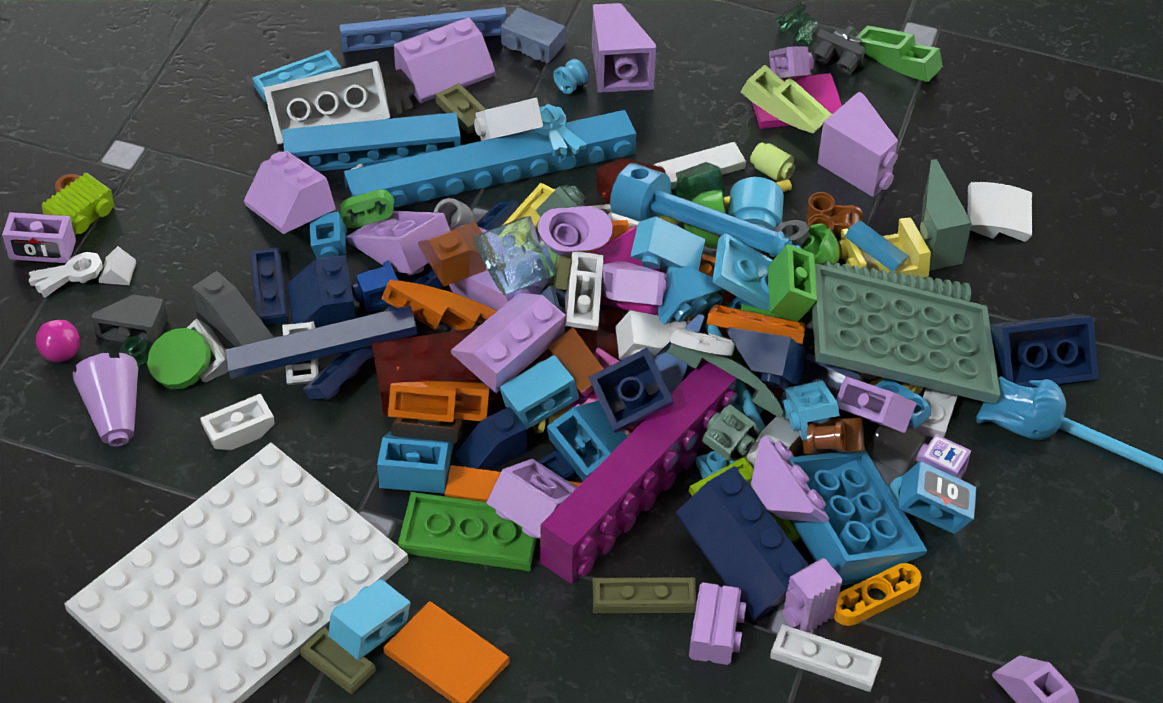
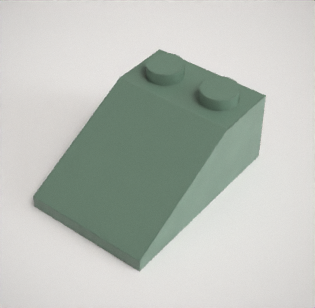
[920,159,972,271]

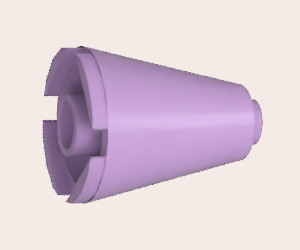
[73,353,138,447]

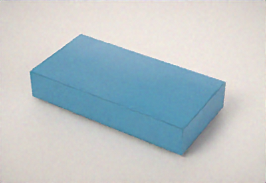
[845,220,909,271]

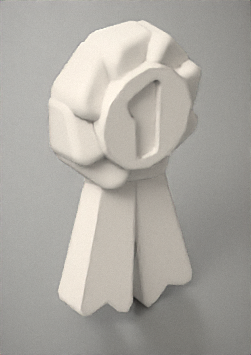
[29,252,103,297]

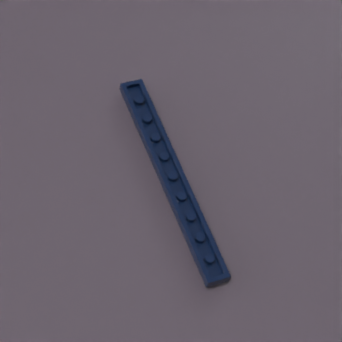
[303,200,519,400]

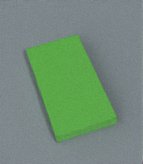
[397,492,537,571]

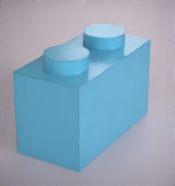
[630,216,705,275]
[499,355,579,429]
[328,579,410,660]

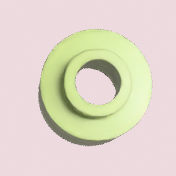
[750,142,795,182]

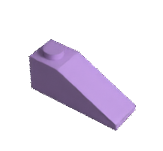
[769,47,813,79]

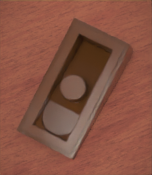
[548,327,604,397]

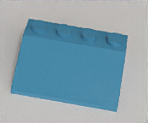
[789,450,927,585]

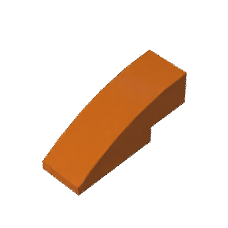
[388,381,489,422]

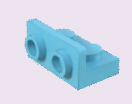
[782,381,840,440]

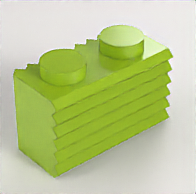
[41,172,115,235]

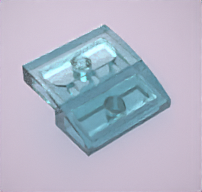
[474,216,556,295]

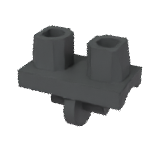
[814,26,867,75]

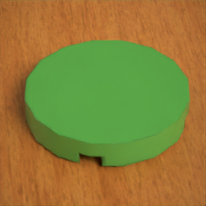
[147,328,211,389]

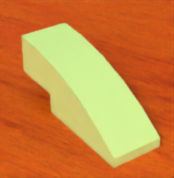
[741,65,832,134]

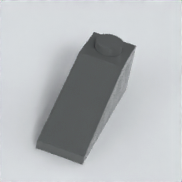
[192,271,274,347]

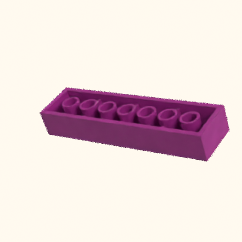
[540,359,737,584]

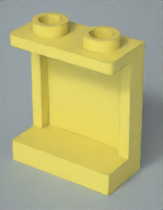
[837,217,931,278]

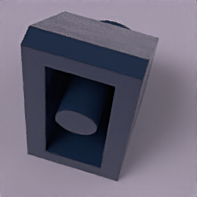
[455,407,527,470]

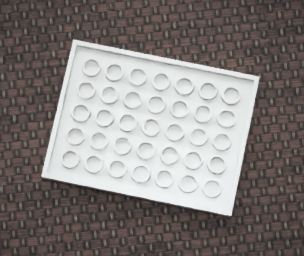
[64,443,408,703]

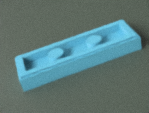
[252,50,341,102]

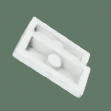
[968,182,1032,242]

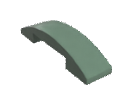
[667,343,784,418]

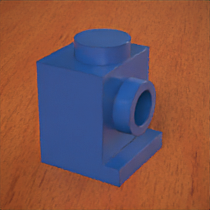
[351,261,398,312]

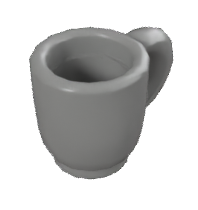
[434,198,475,230]

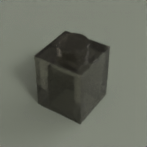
[872,426,927,475]

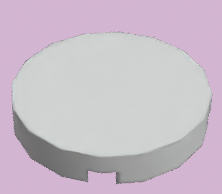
[669,328,735,355]

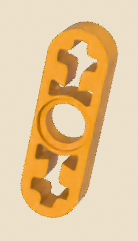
[833,563,921,626]

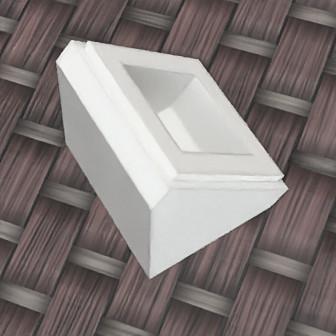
[99,247,136,285]

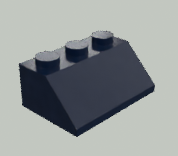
[990,314,1099,387]

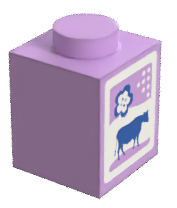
[916,434,971,479]

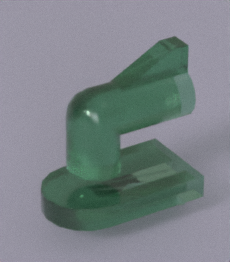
[776,2,818,46]

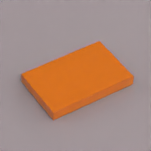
[706,304,806,344]
[384,601,509,703]

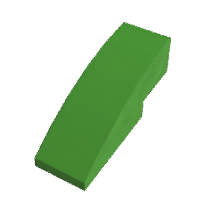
[856,25,943,82]

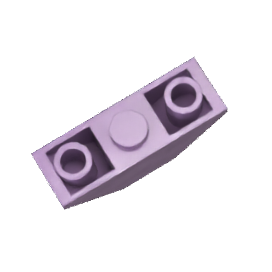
[601,261,666,305]
[751,435,830,523]
[992,656,1079,703]

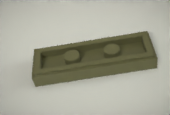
[593,577,696,613]

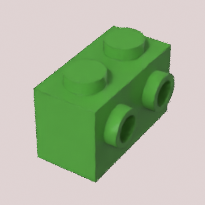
[768,244,817,322]

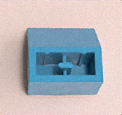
[547,400,628,481]
[377,432,454,494]

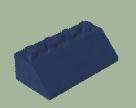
[676,466,809,622]

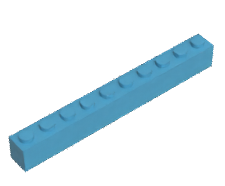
[344,110,636,216]

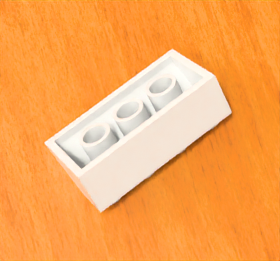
[264,61,390,144]

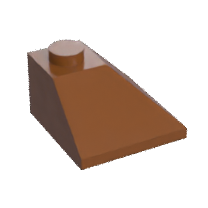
[418,221,501,286]

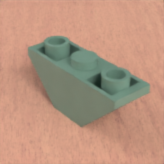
[535,185,587,217]

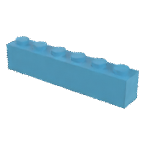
[282,112,461,171]

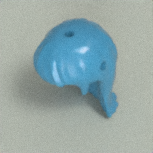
[976,376,1067,440]

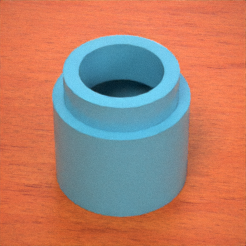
[728,177,784,230]

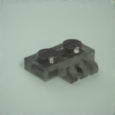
[382,68,415,117]

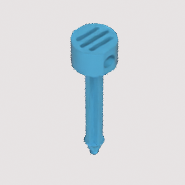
[610,163,801,257]

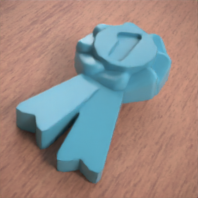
[534,104,587,156]

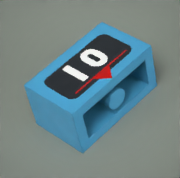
[899,461,976,534]

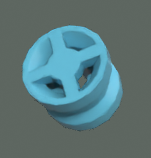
[553,59,589,94]

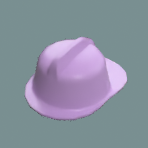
[538,206,613,257]

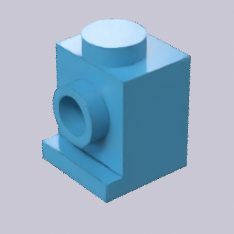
[310,211,347,259]

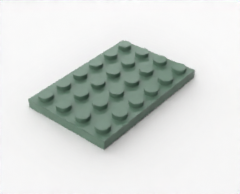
[812,264,1000,404]

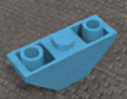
[657,266,726,325]

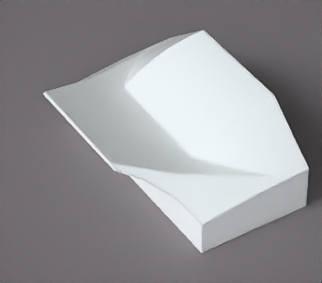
[200,394,275,450]

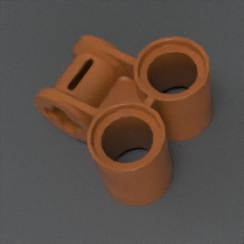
[806,192,864,241]
[803,417,865,454]

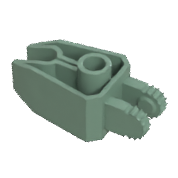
[702,405,760,461]

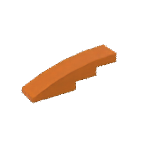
[381,279,497,336]

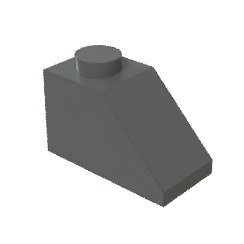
[91,294,168,347]

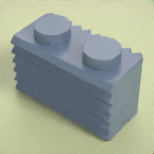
[501,7,566,63]

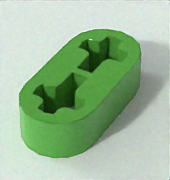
[339,189,395,228]

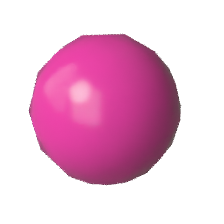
[35,320,80,363]

